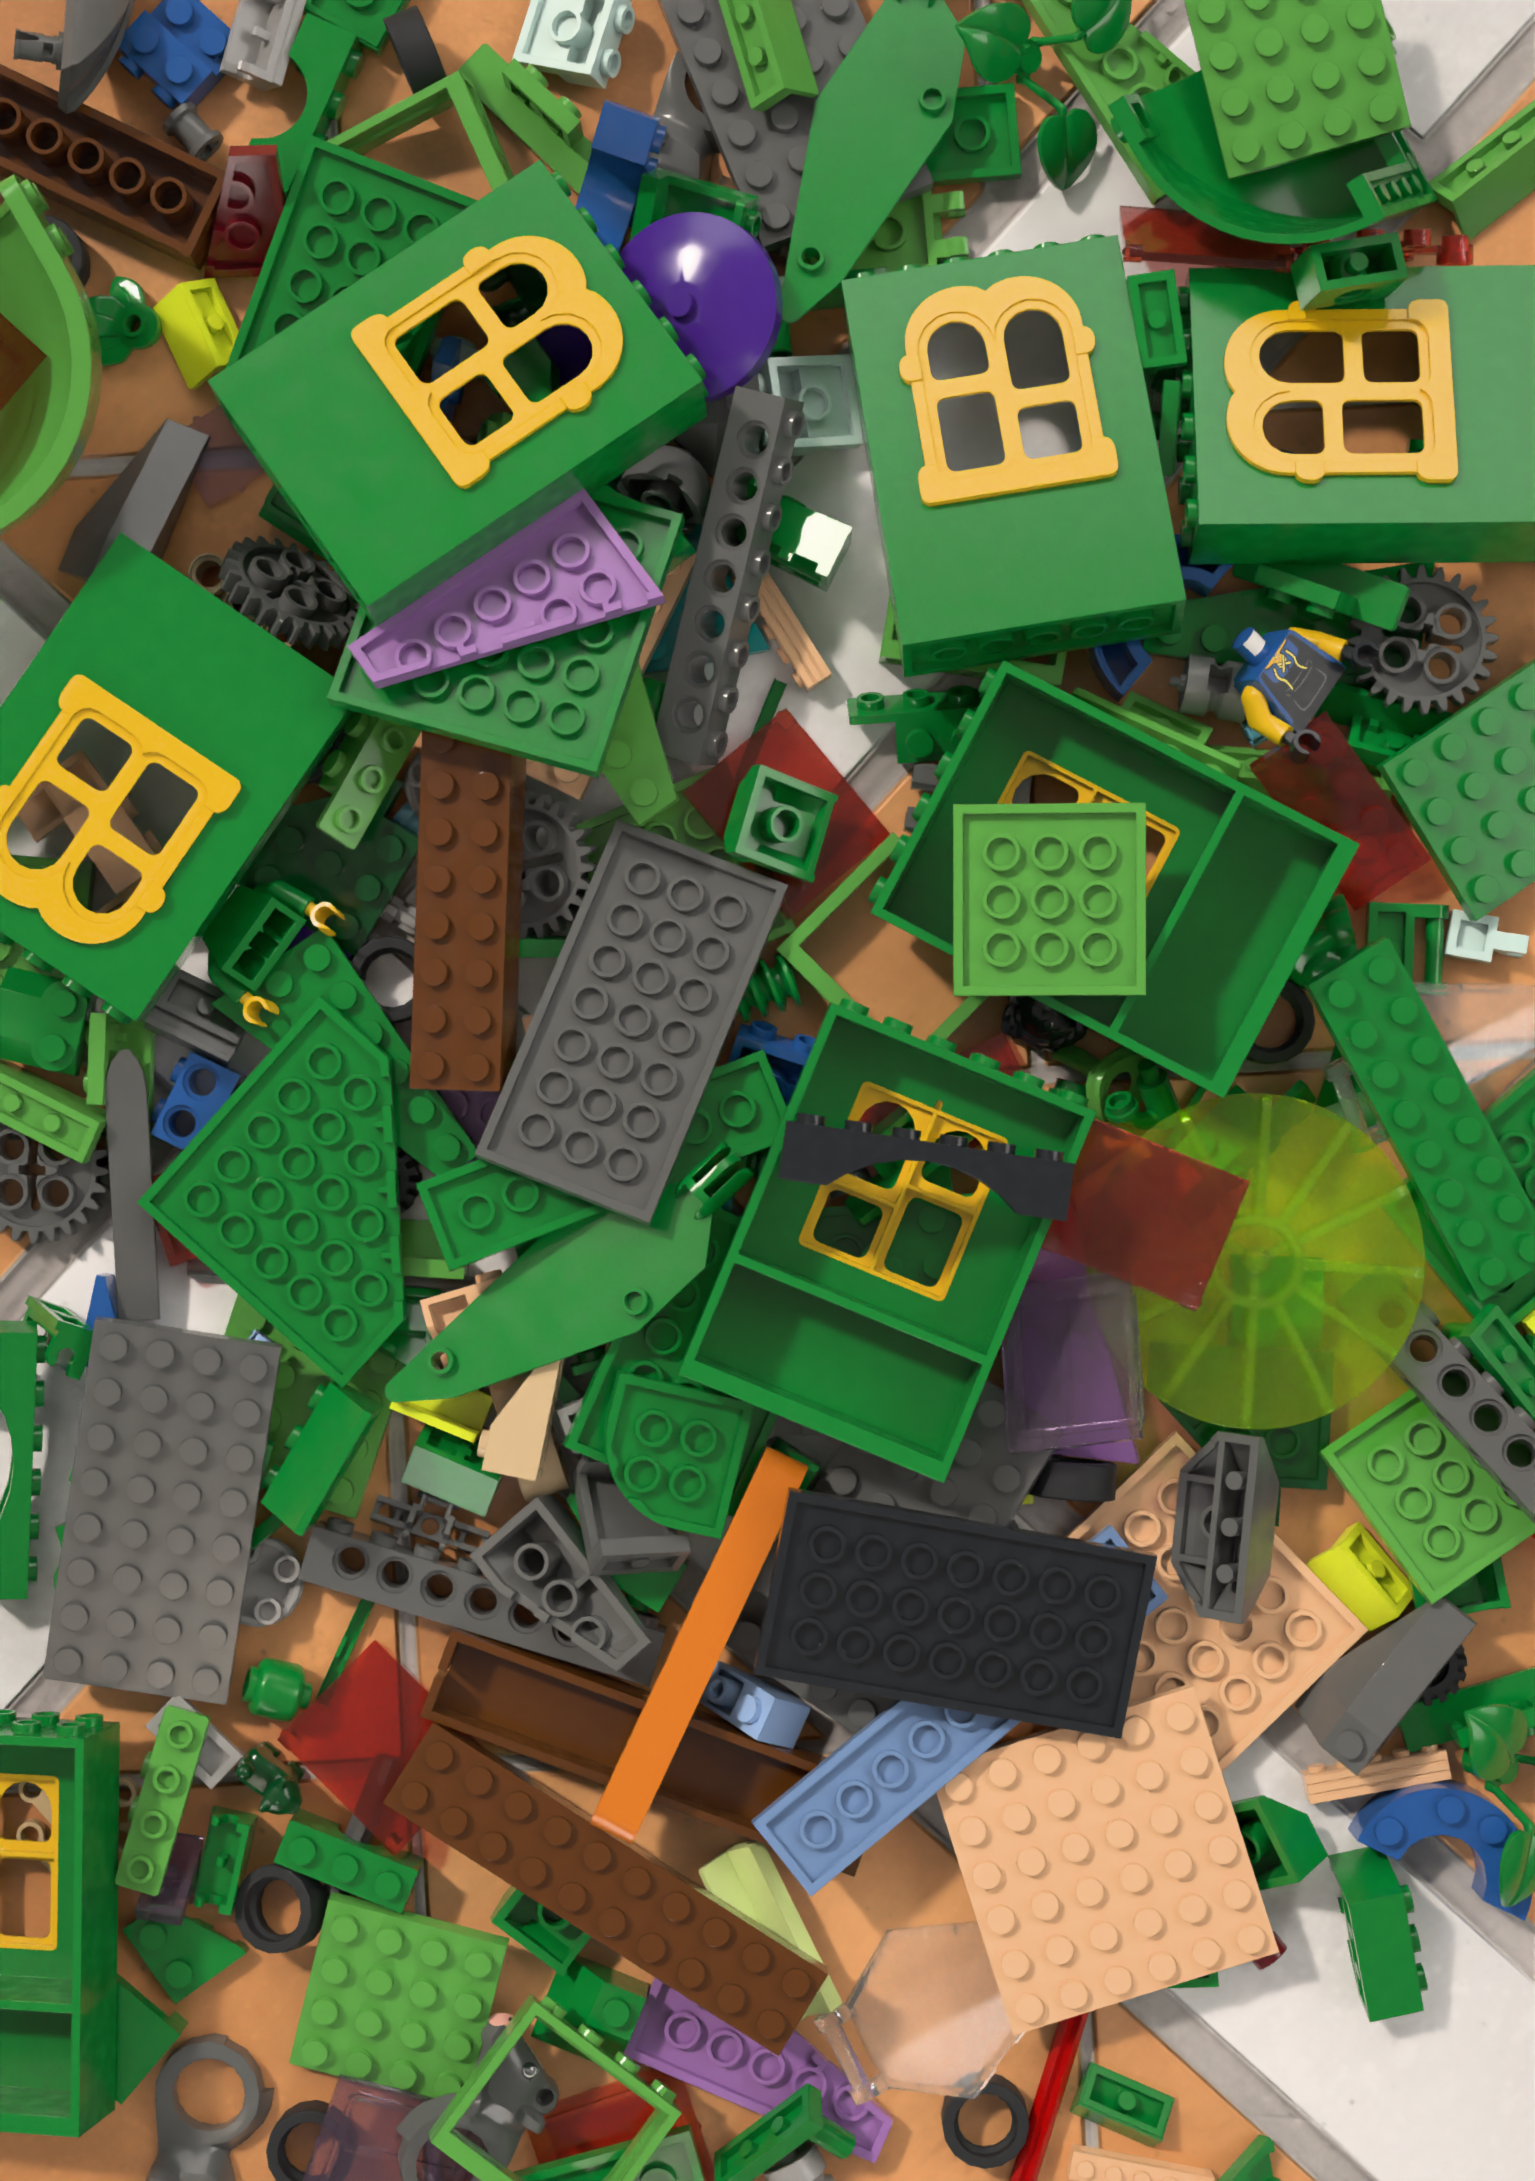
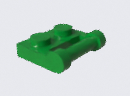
[1365,902,1449,997]

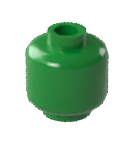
[241,1657,312,1722]

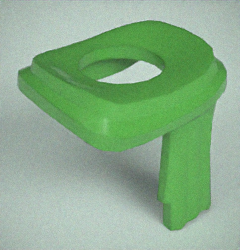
[1053,1045,1146,1124]

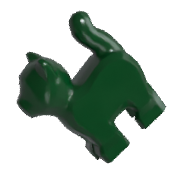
[479,264,548,328]
[235,1741,305,1815]

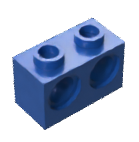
[150,1051,248,1150]

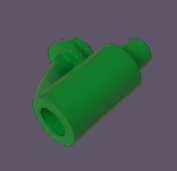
[1104,1059,1183,1130]

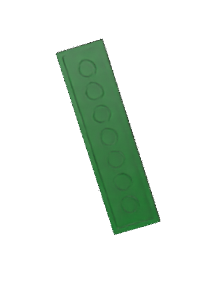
[1303,936,1535,1302]
[416,1050,787,1272]

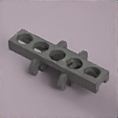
[370,1490,490,1554]

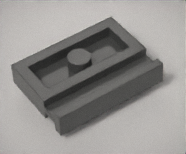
[144,969,247,1068]

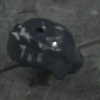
[1001,996,1088,1052]

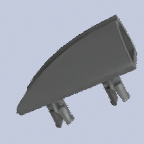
[13,0,135,114]

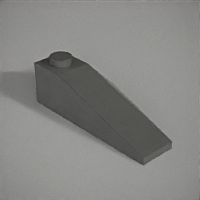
[58,419,211,582]
[470,1494,653,1672]
[1295,1597,1477,1776]

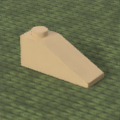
[477,1358,566,1482]

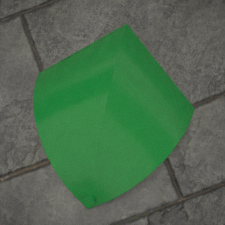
[1108,70,1439,244]

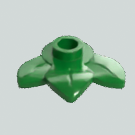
[89,277,162,366]

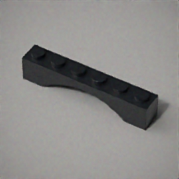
[778,1112,1075,1221]

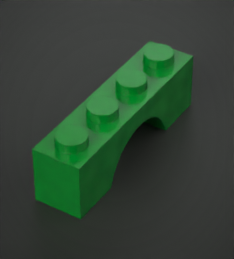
[249,13,365,200]

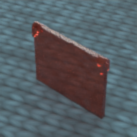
[1119,205,1294,274]
[682,708,890,920]
[1041,1118,1250,1312]
[277,1640,481,1856]

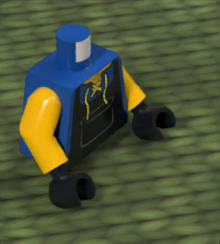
[1232,627,1380,764]

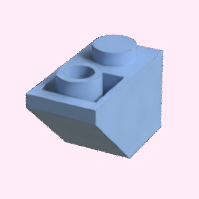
[699,1660,812,1749]

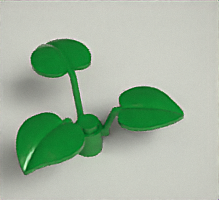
[955,0,1132,191]
[1462,1704,1535,1907]

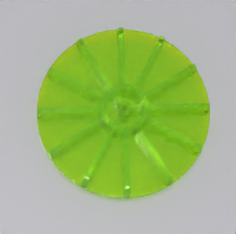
[1086,1093,1425,1430]

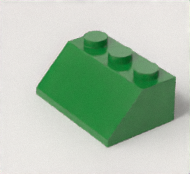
[261,1380,384,1537]

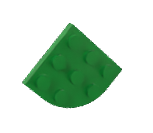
[604,1370,754,1539]

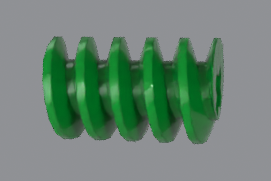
[732,953,802,1026]

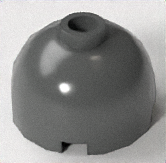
[616,445,711,534]

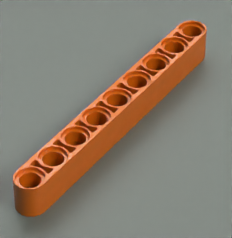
[589,1446,809,1844]

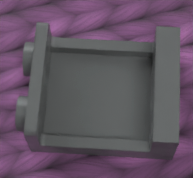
[572,1455,691,1576]

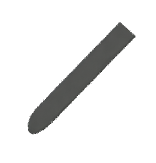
[105,1049,161,1321]

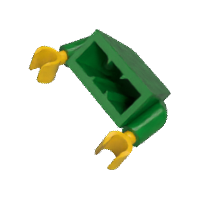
[202,880,345,1028]

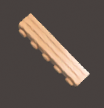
[731,569,832,692]
[1301,1744,1452,1805]
[1066,2143,1215,2181]

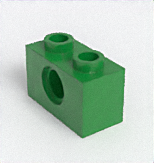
[1290,232,1408,311]

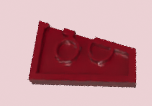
[204,145,286,278]

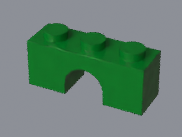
[273,1808,425,1914]

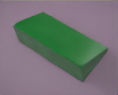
[1070,2062,1175,2147]

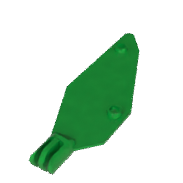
[782,0,965,324]
[385,1141,754,1403]

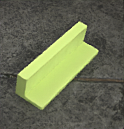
[699,1840,843,2021]

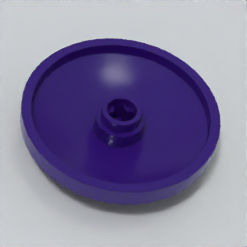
[619,212,783,403]

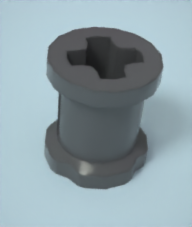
[162,102,224,161]

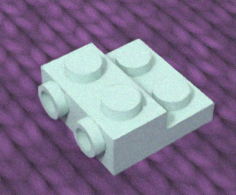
[512,0,635,89]
[758,354,864,456]

